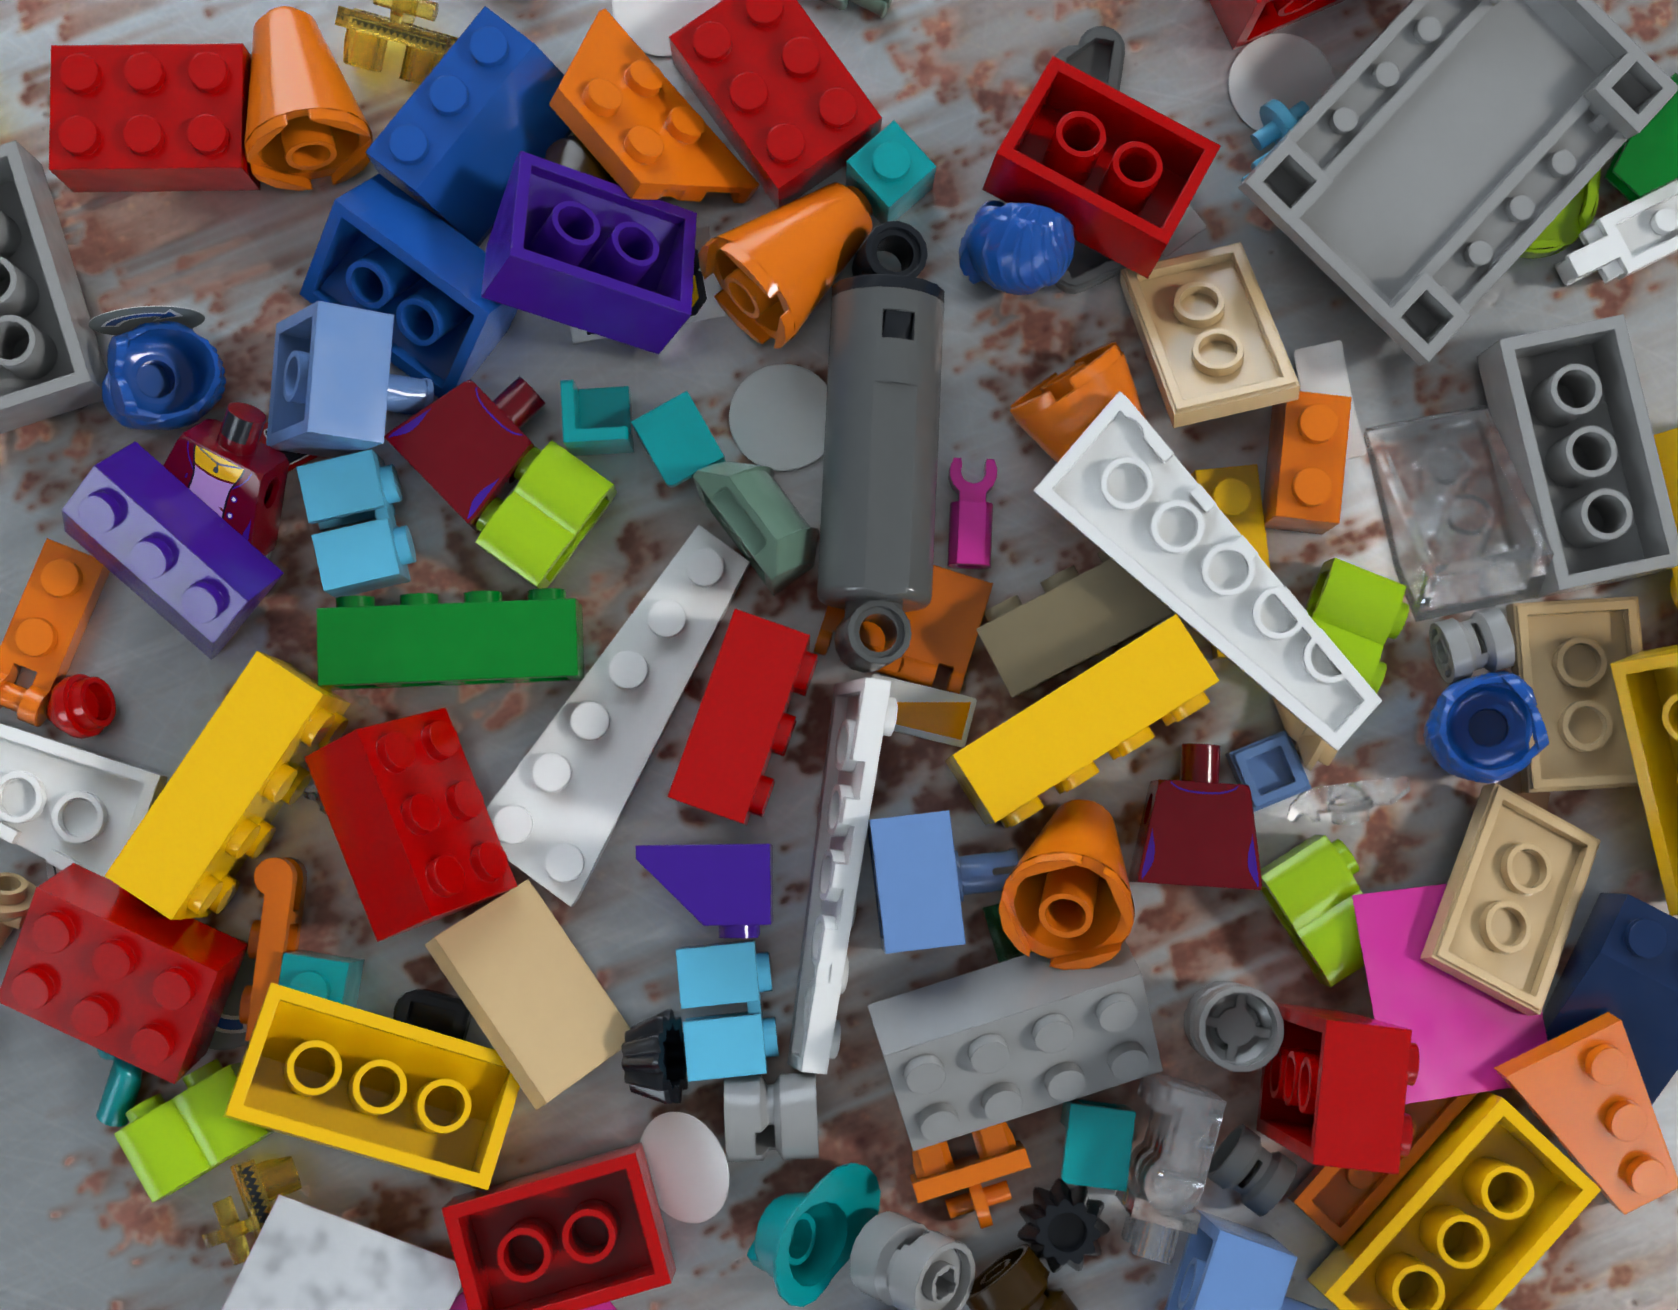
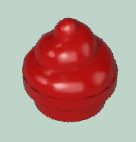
[46,674,116,739]

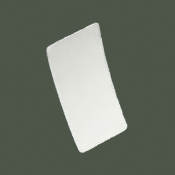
[1294,340,1367,459]

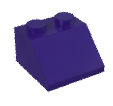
[636,844,773,938]

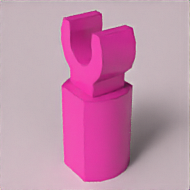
[948,457,997,570]

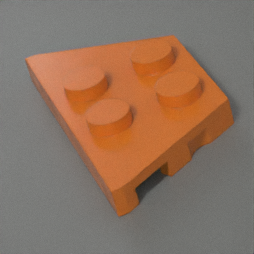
[549,8,760,203]

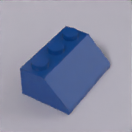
[365,6,572,247]
[299,174,518,398]

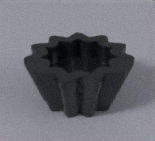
[621,1009,688,1104]
[1017,1178,1110,1273]

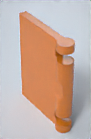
[813,565,993,694]

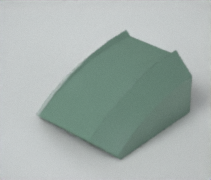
[693,462,819,596]

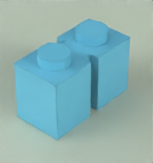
[296,449,416,598]
[676,939,779,1082]

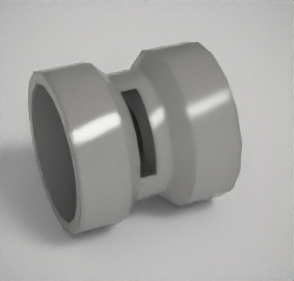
[1429,606,1515,684]

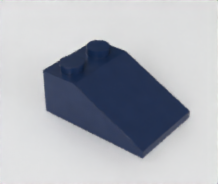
[1543,893,1678,1105]

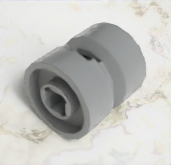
[1184,981,1284,1072]
[724,1072,819,1162]
[850,1211,975,1310]

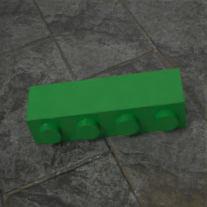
[316,588,584,691]

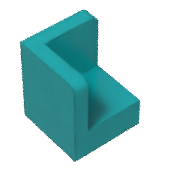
[560,380,634,456]
[631,391,726,488]
[1061,1098,1136,1192]

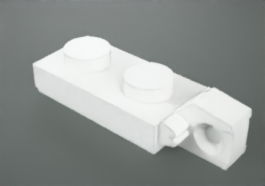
[1554,180,1678,287]

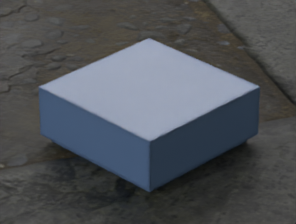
[1225,730,1312,812]

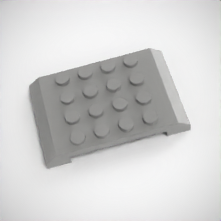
[1238,0,1678,366]

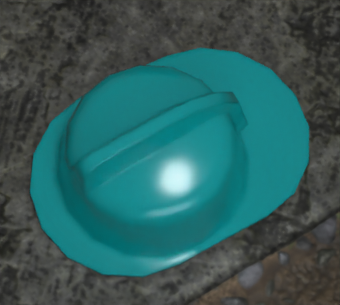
[747,1162,881,1307]

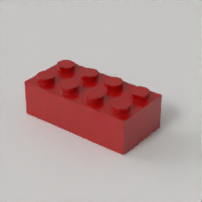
[1256,1003,1420,1175]

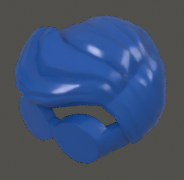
[958,200,1075,295]
[102,321,226,430]
[1423,670,1549,784]

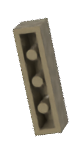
[976,550,1176,698]

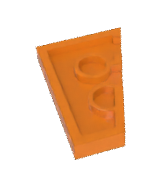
[1494,1012,1678,1215]

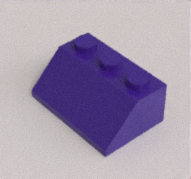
[481,151,697,354]
[61,441,284,660]

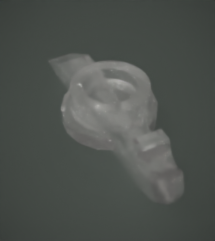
[1287,776,1411,825]

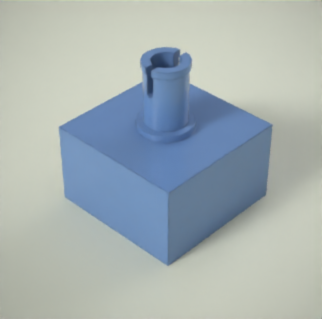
[266,301,434,458]
[867,810,1019,954]
[1164,1209,1328,1310]

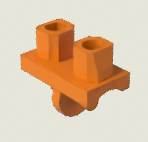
[909,1122,1031,1229]

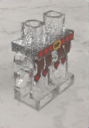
[1115,1073,1227,1265]

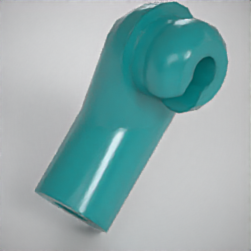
[96,1048,143,1127]

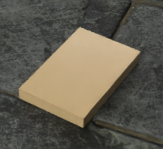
[1120,242,1300,428]
[1506,596,1643,793]
[1420,783,1601,1016]
[425,879,630,1110]

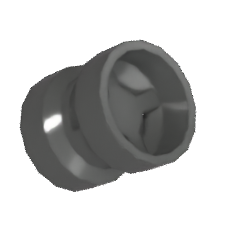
[1205,1124,1297,1217]

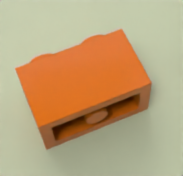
[1262,391,1352,535]

